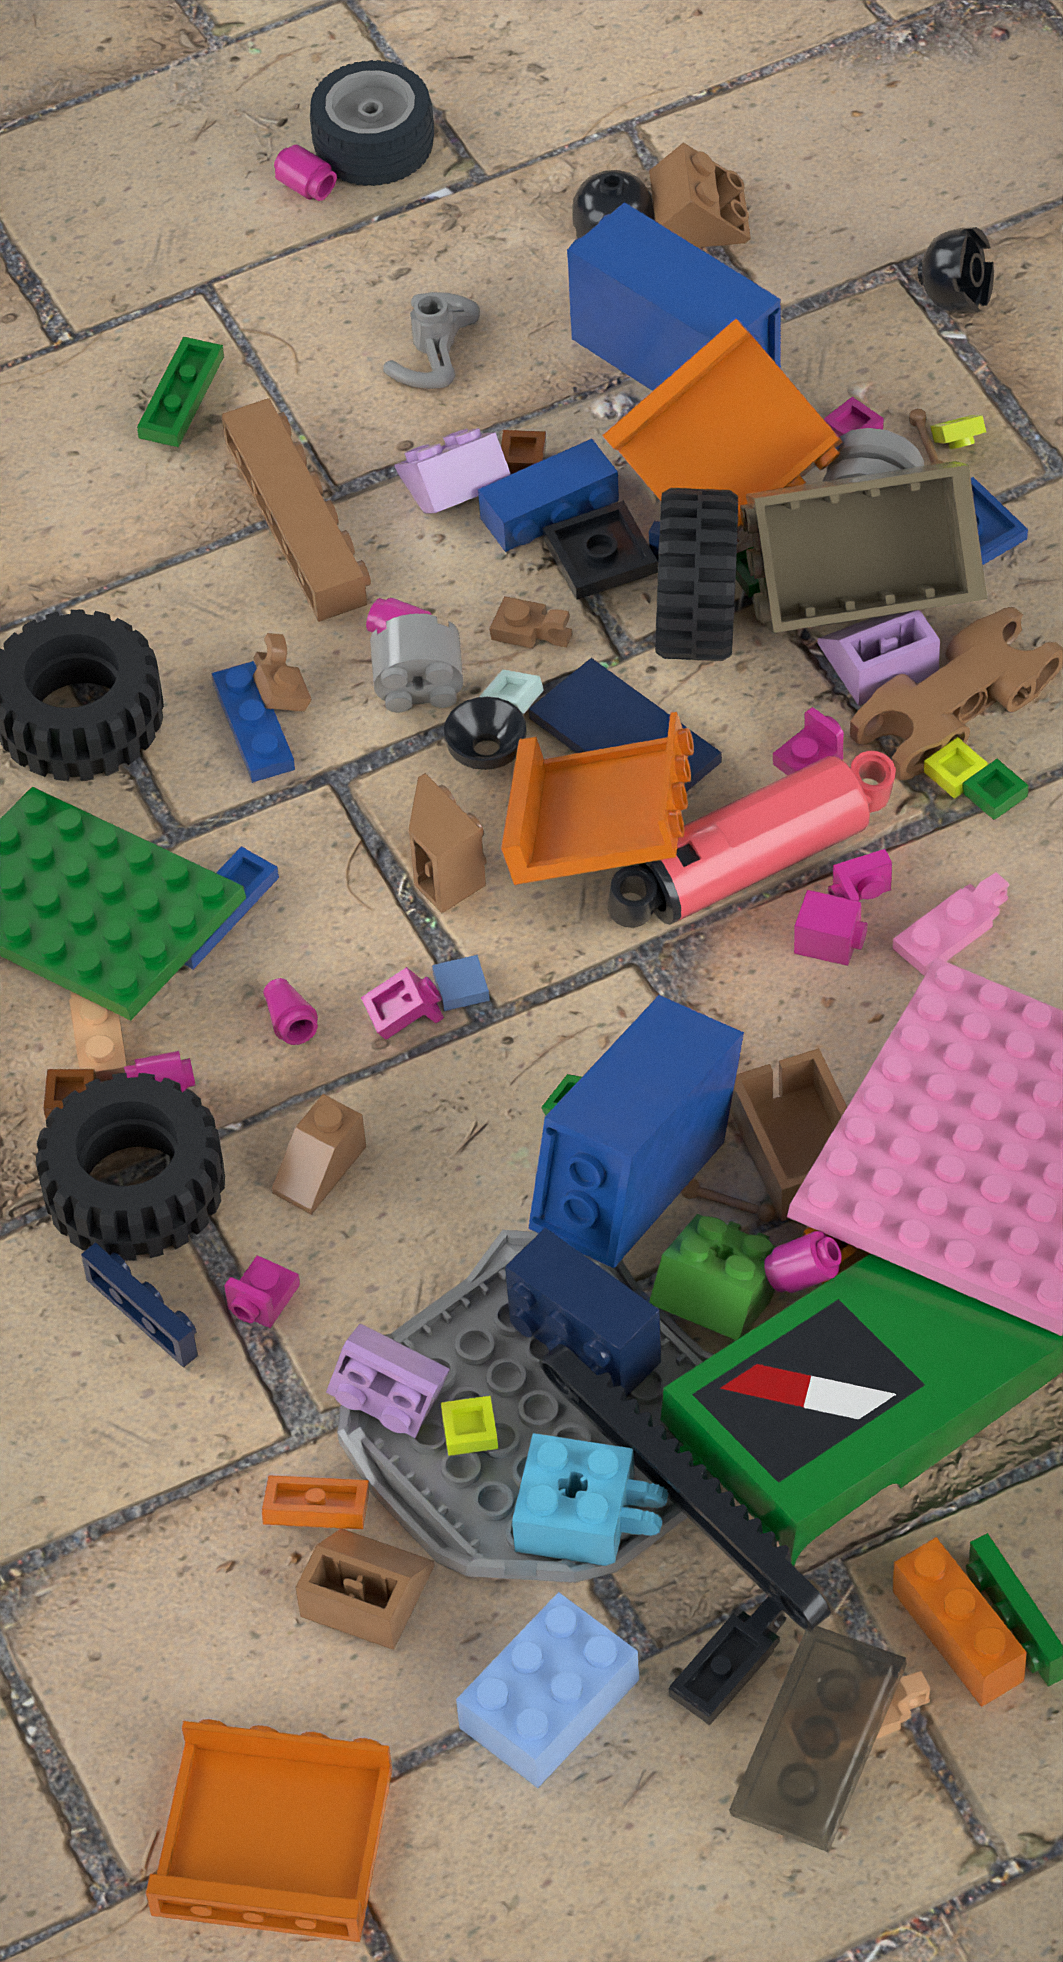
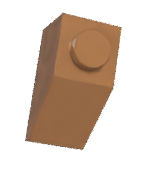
[272,1094,366,1215]

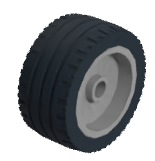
[310,60,434,186]

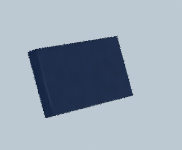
[529,658,722,792]

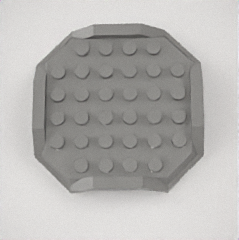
[337,1230,714,1583]

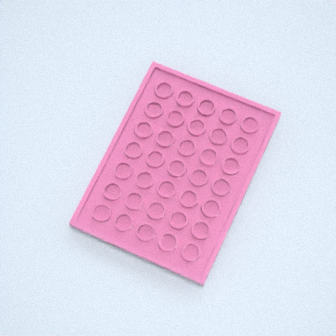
[787,958,1063,1336]

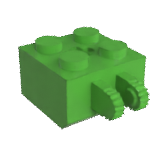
[649,1214,777,1340]

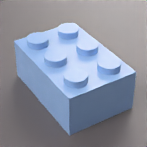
[456,1592,639,1788]

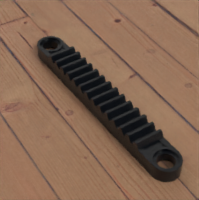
[539,1344,831,1632]

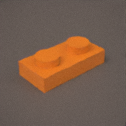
[262,1475,369,1529]

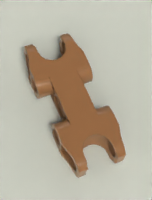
[850,607,1063,780]

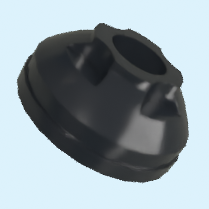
[444,696,527,770]

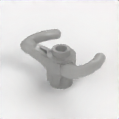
[383,292,480,389]

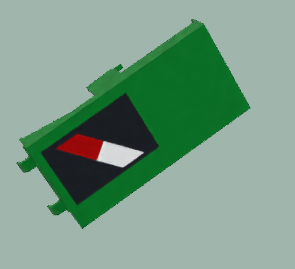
[660,1253,1063,1566]

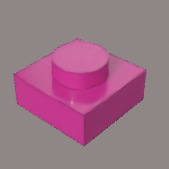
[824,397,884,437]

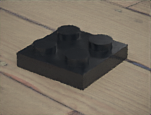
[543,500,658,600]

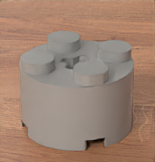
[370,614,463,713]

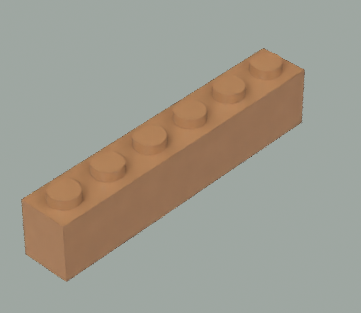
[221,398,371,622]

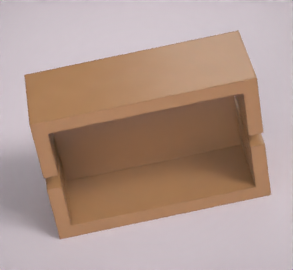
[730,1048,847,1222]

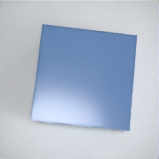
[432,955,490,1011]

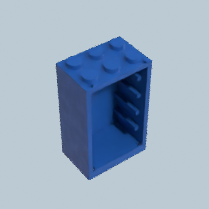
[567,202,781,391]
[528,995,744,1268]

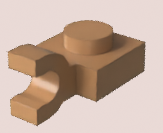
[489,596,573,649]
[253,633,312,712]

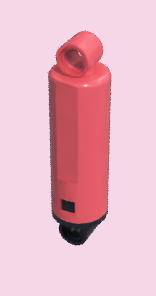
[608,751,896,928]

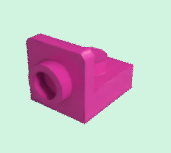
[773,707,844,776]
[828,849,892,901]
[361,967,444,1040]
[224,1255,300,1328]

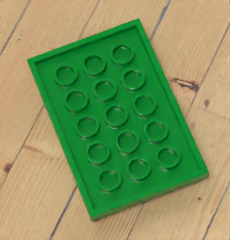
[0,787,246,1021]

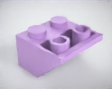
[395,428,511,513]
[818,610,940,706]
[326,1323,450,1438]

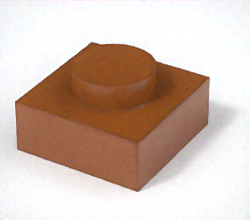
[501,430,547,474]
[43,1069,96,1119]

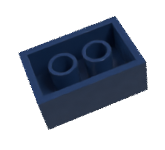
[505,1227,661,1397]

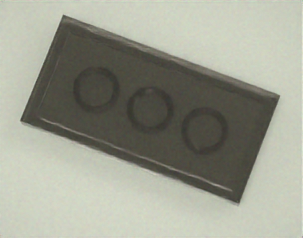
[729,1626,907,1853]

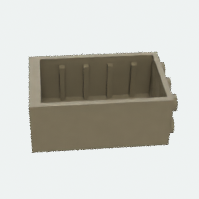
[740,461,987,633]

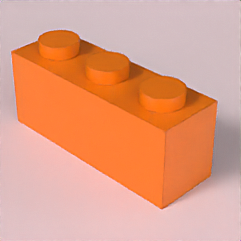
[893,1537,1027,1707]

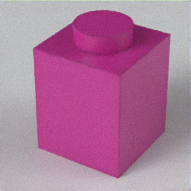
[794,890,868,966]

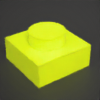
[930,415,986,449]
[924,737,989,799]
[441,1396,498,1456]

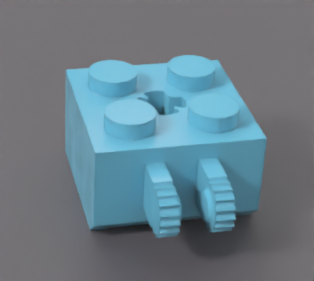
[512,1433,669,1566]

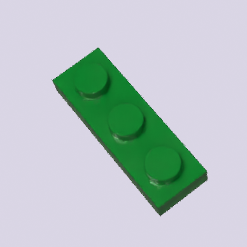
[137,336,224,448]
[966,1533,1063,1687]

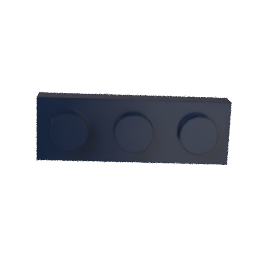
[81,1242,198,1368]

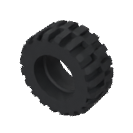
[655,488,738,661]
[0,609,164,781]
[35,1073,225,1261]

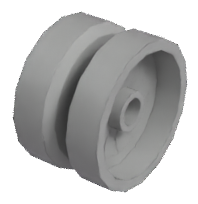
[823,428,924,482]

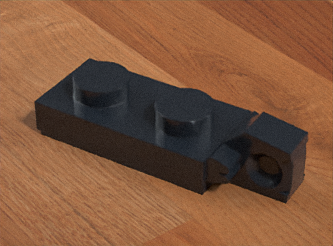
[669,1596,787,1725]

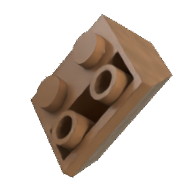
[649,142,751,247]
[409,773,487,913]
[295,1528,435,1650]

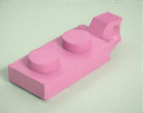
[893,872,1009,976]

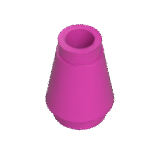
[263,978,318,1045]

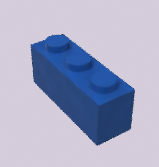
[478,439,619,552]

